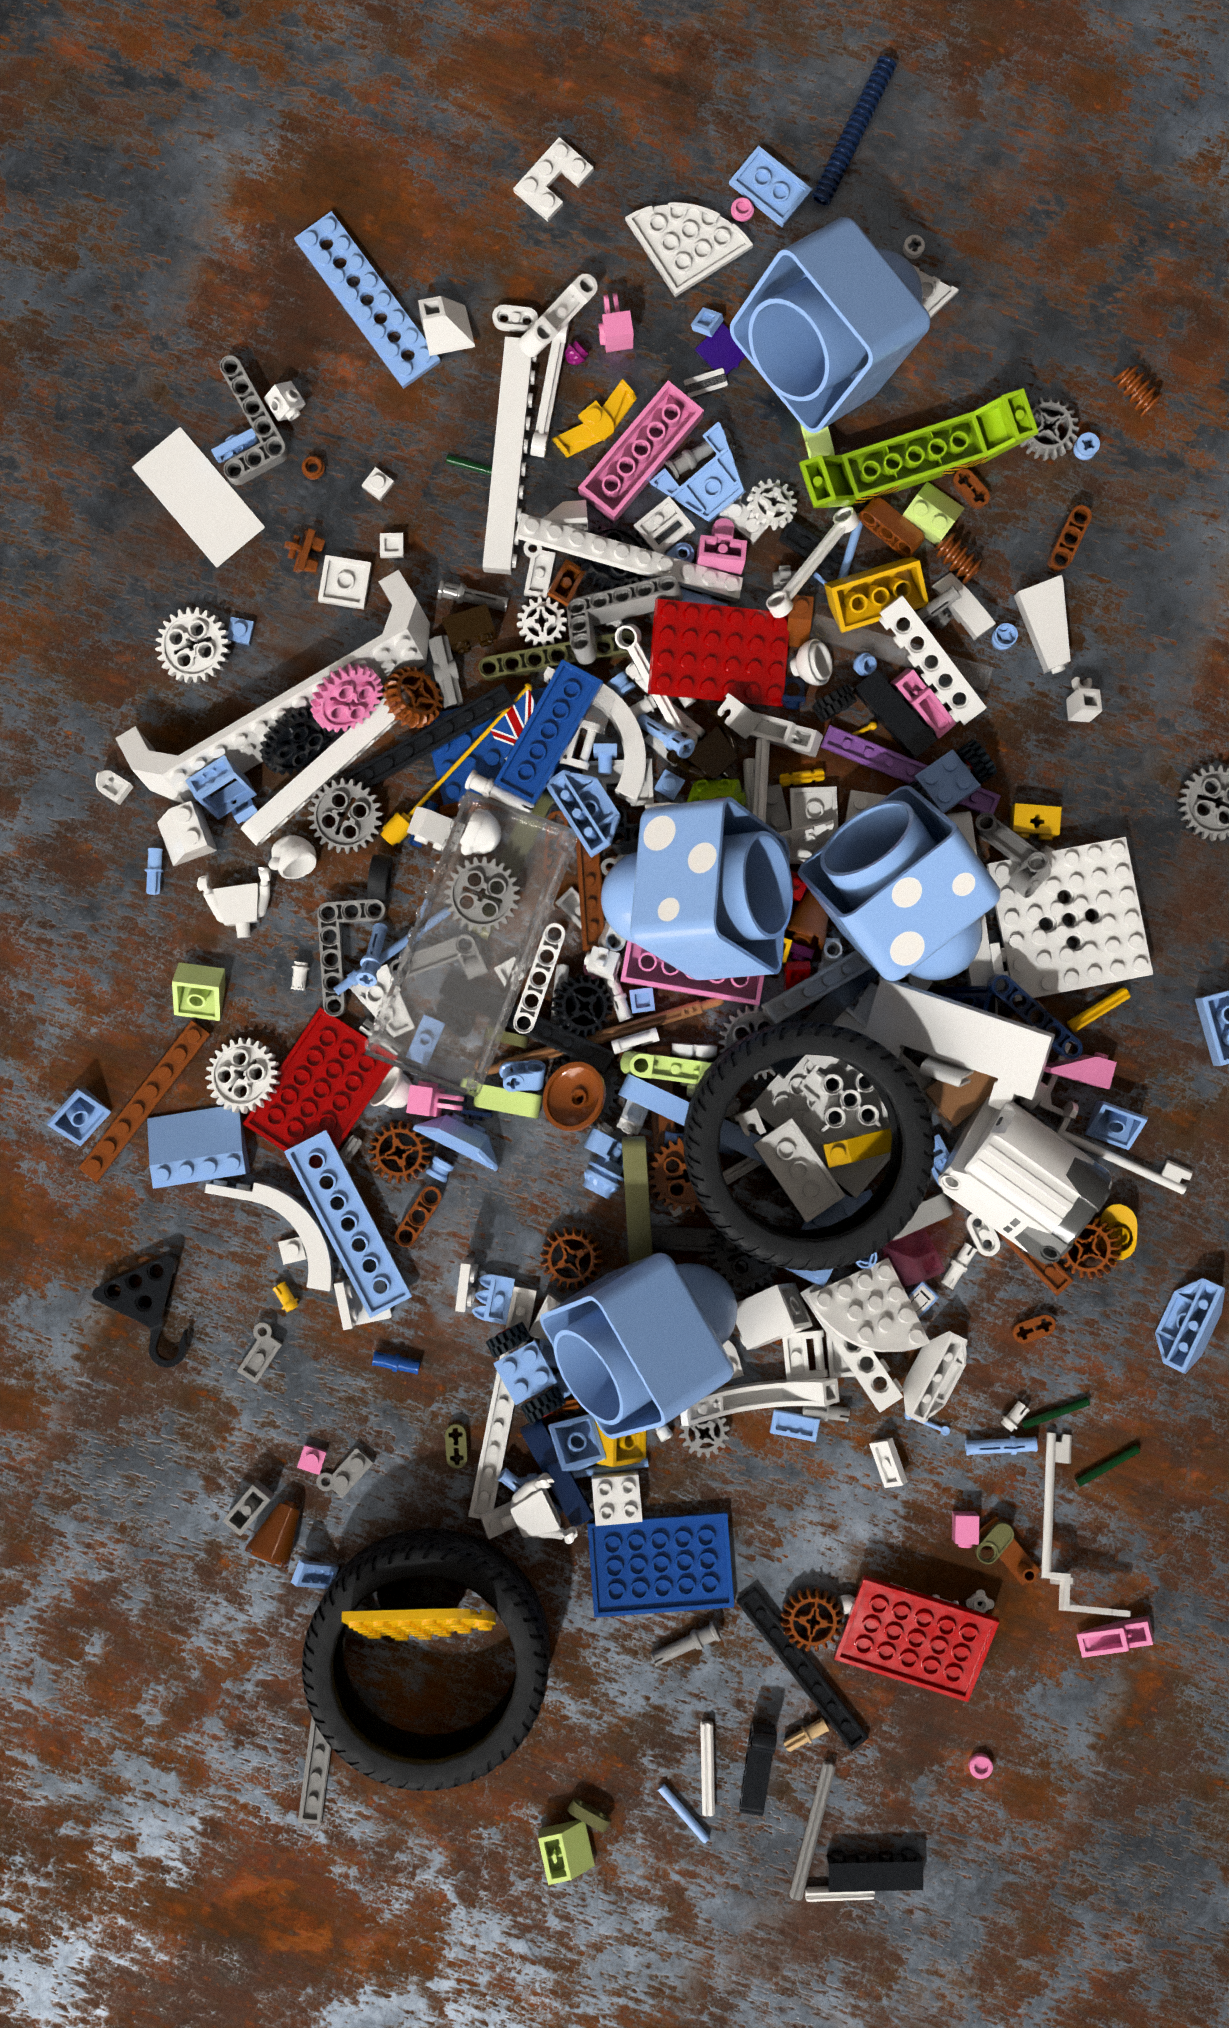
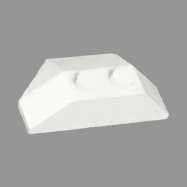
[903,1331,968,1423]

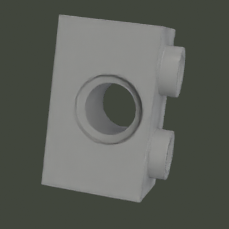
[223,1480,275,1536]

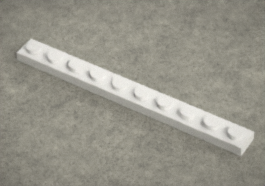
[515,513,743,602]
[468,1286,537,1519]

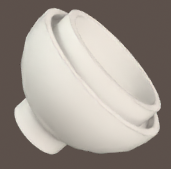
[790,639,832,686]

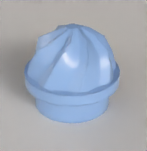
[853,653,877,676]

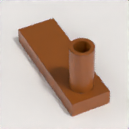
[979,1515,1040,1586]

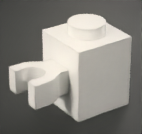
[1066,677,1102,722]
[584,946,622,981]

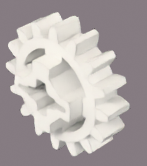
[746,479,797,530]
[517,597,567,648]

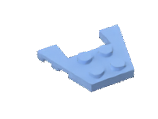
[649,422,746,522]

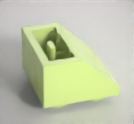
[538,1820,595,1885]

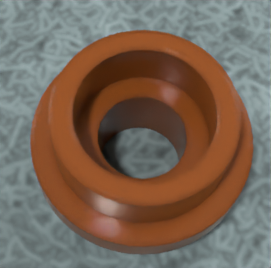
[302,456,325,480]

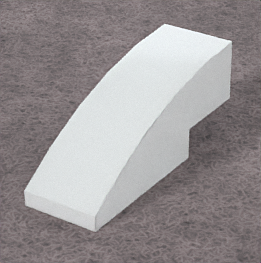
[932,572,996,640]
[749,712,823,758]

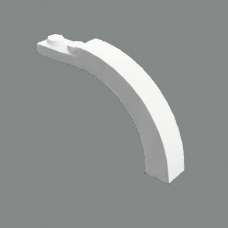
[544,667,646,805]
[205,1179,334,1291]
[680,1378,840,1426]

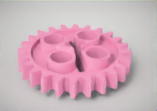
[310,663,383,733]

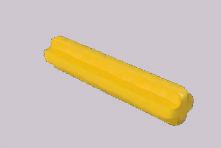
[1067,987,1131,1032]

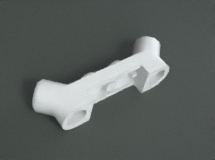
[518,274,598,358]

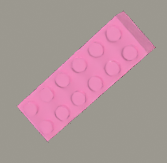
[578,381,704,524]
[620,941,765,1006]

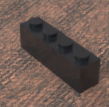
[853,669,937,760]
[826,1850,923,1892]

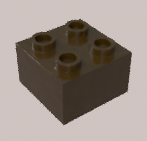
[442,604,497,655]

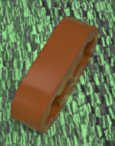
[952,469,990,509]
[1011,1313,1056,1344]

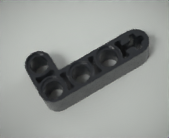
[611,805,640,855]
[739,1721,777,1817]

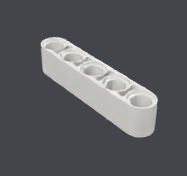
[513,923,565,1034]

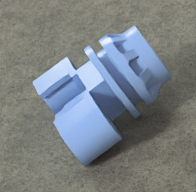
[582,1128,650,1199]

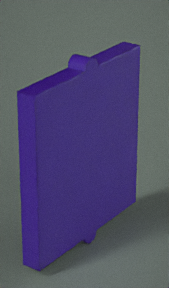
[695,323,746,376]

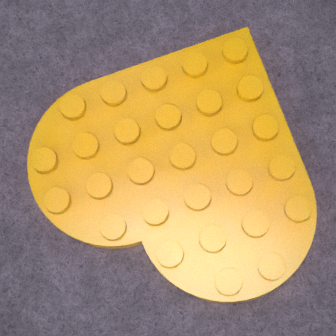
[342,1609,496,1641]

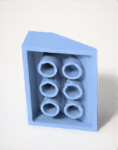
[147,1106,250,1189]

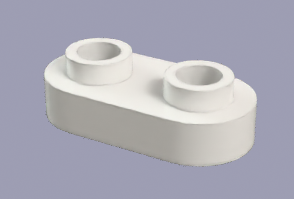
[492,305,538,333]
[965,1213,1000,1256]

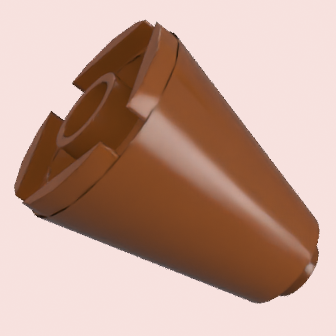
[784,889,829,950]
[244,1500,300,1569]

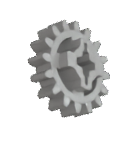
[679,1416,730,1458]

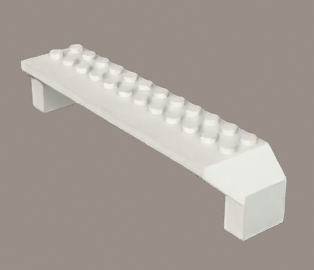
[115,570,430,804]

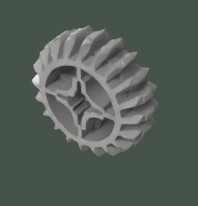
[1020,396,1079,461]

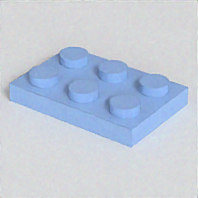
[729,145,812,228]

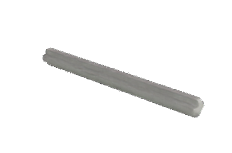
[790,1761,836,1900]

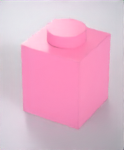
[952,1511,979,1548]

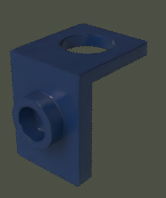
[781,677,806,709]
[460,1085,493,1121]

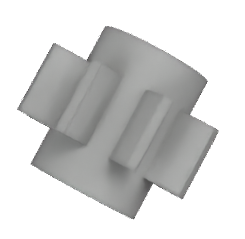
[772,565,796,591]

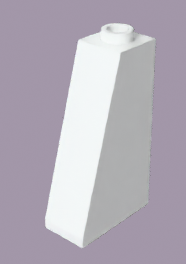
[1014,575,1071,674]

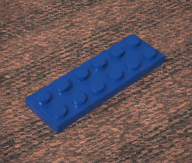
[494,659,604,806]

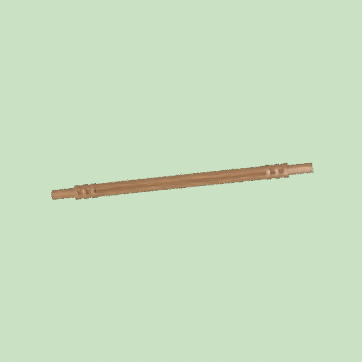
[477,998,724,1078]

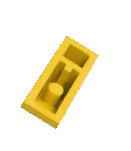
[821,1128,892,1168]

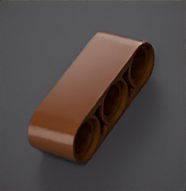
[859,497,925,558]
[1047,505,1092,573]
[395,1185,443,1247]

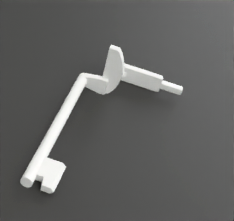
[1037,1043,1193,1194]
[1041,1433,1131,1617]

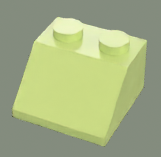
[903,482,965,546]
[172,963,226,1021]

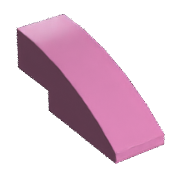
[890,668,956,739]
[1077,1616,1155,1658]

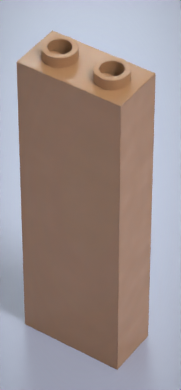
[921,1000,1056,1127]

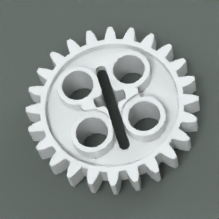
[155,607,231,684]
[205,1038,281,1114]

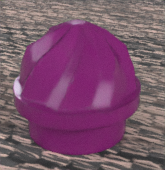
[565,340,589,365]

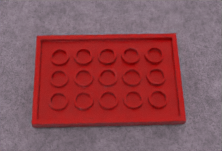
[648,599,789,707]
[243,1007,398,1168]
[834,1575,999,1702]

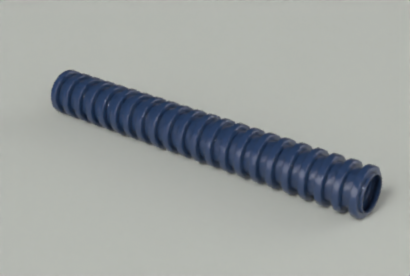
[812,56,897,206]

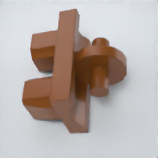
[284,528,325,573]

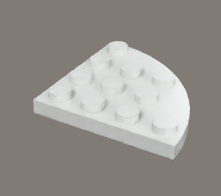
[625,203,753,297]
[806,1258,930,1352]

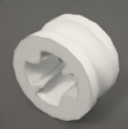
[903,235,925,259]

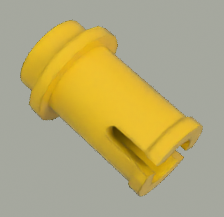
[272,1281,299,1313]

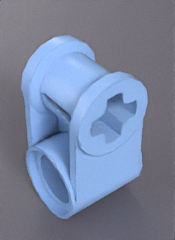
[499,1060,545,1092]

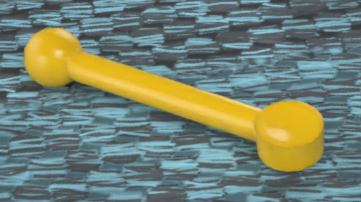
[851,721,878,736]

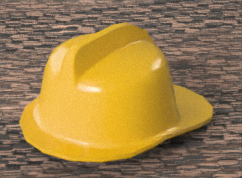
[1100,1204,1138,1260]

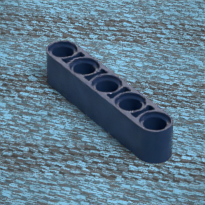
[987,974,1083,1059]
[520,1418,595,1527]

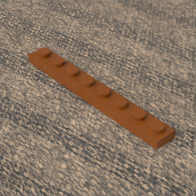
[78,1020,212,1182]

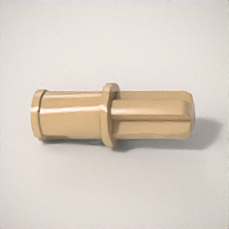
[783,1717,829,1752]

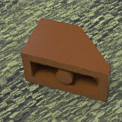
[547,559,586,606]
[787,595,814,648]

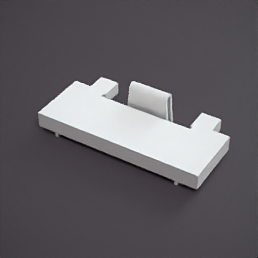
[864,978,1055,1109]

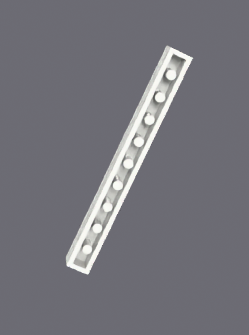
[483,337,537,575]

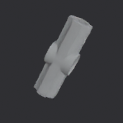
[428,635,464,709]

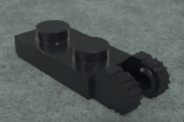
[778,520,844,575]

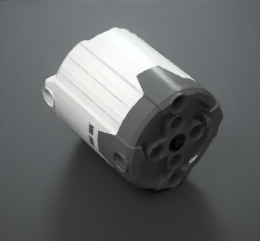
[938,1097,1112,1264]

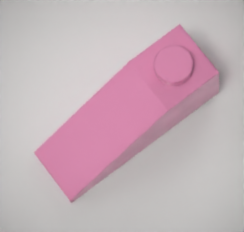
[1044,1052,1117,1089]

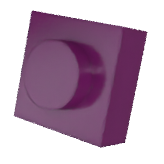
[789,942,814,961]

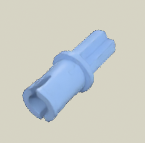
[145,848,164,895]

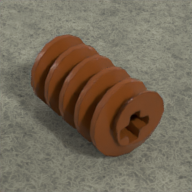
[1112,364,1163,417]
[932,532,982,585]

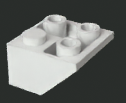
[418,296,475,356]
[543,500,588,532]

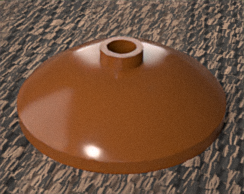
[543,1062,606,1132]

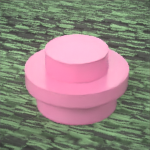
[731,198,754,222]

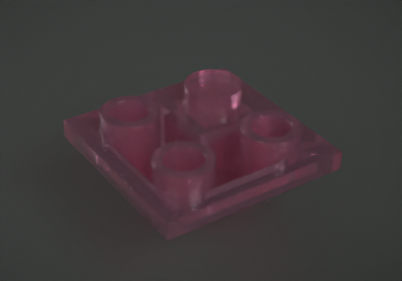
[882,1228,946,1287]

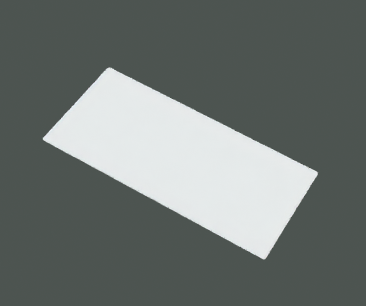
[132,427,265,567]

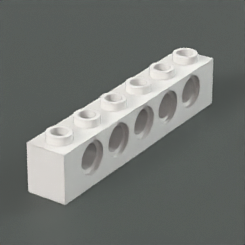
[878,594,987,725]
[800,1279,904,1413]

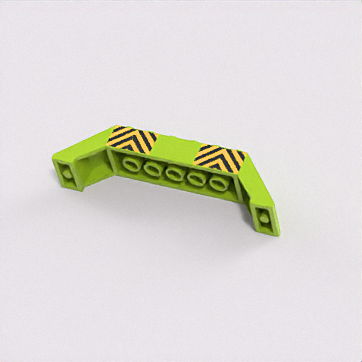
[799,388,1039,508]

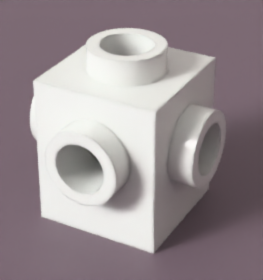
[264,381,306,421]

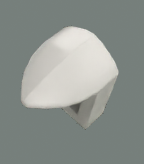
[96,770,133,805]

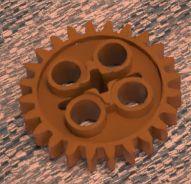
[648,1137,724,1213]

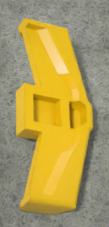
[552,379,637,458]

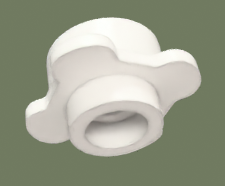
[966,1589,994,1613]

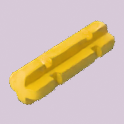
[779,768,825,787]

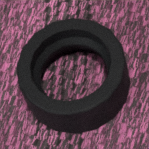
[367,854,393,900]

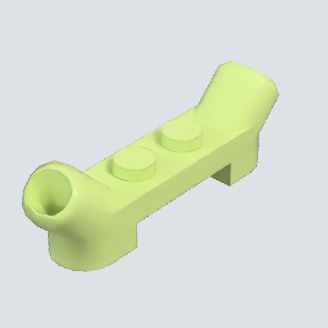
[620,1050,713,1085]

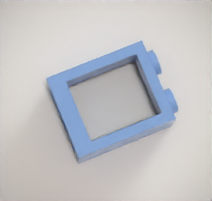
[185,755,257,820]

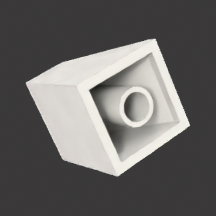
[157,801,217,866]
[736,1283,813,1350]

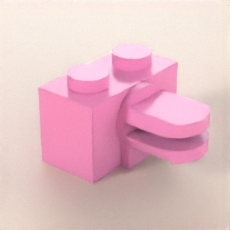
[598,293,634,353]
[696,518,747,574]
[406,1081,464,1117]

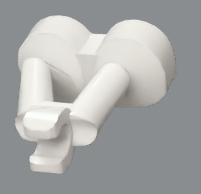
[672,1043,717,1097]

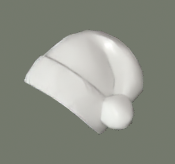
[459,809,501,855]
[268,835,317,879]

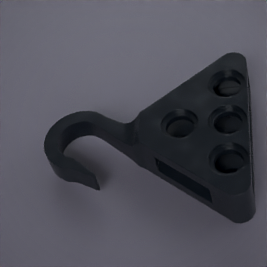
[92,1254,188,1368]

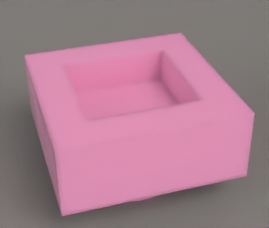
[297,1444,327,1475]

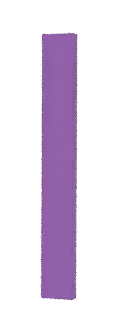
[820,725,1001,814]

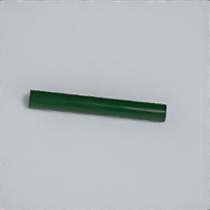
[446,454,492,476]
[1021,1396,1090,1429]
[1075,1444,1140,1487]

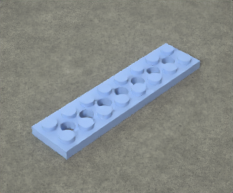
[294,211,441,389]
[284,1130,412,1318]

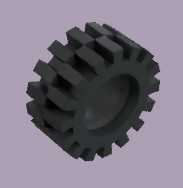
[812,684,857,723]

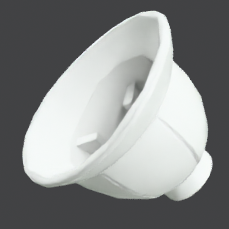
[370,1065,412,1108]

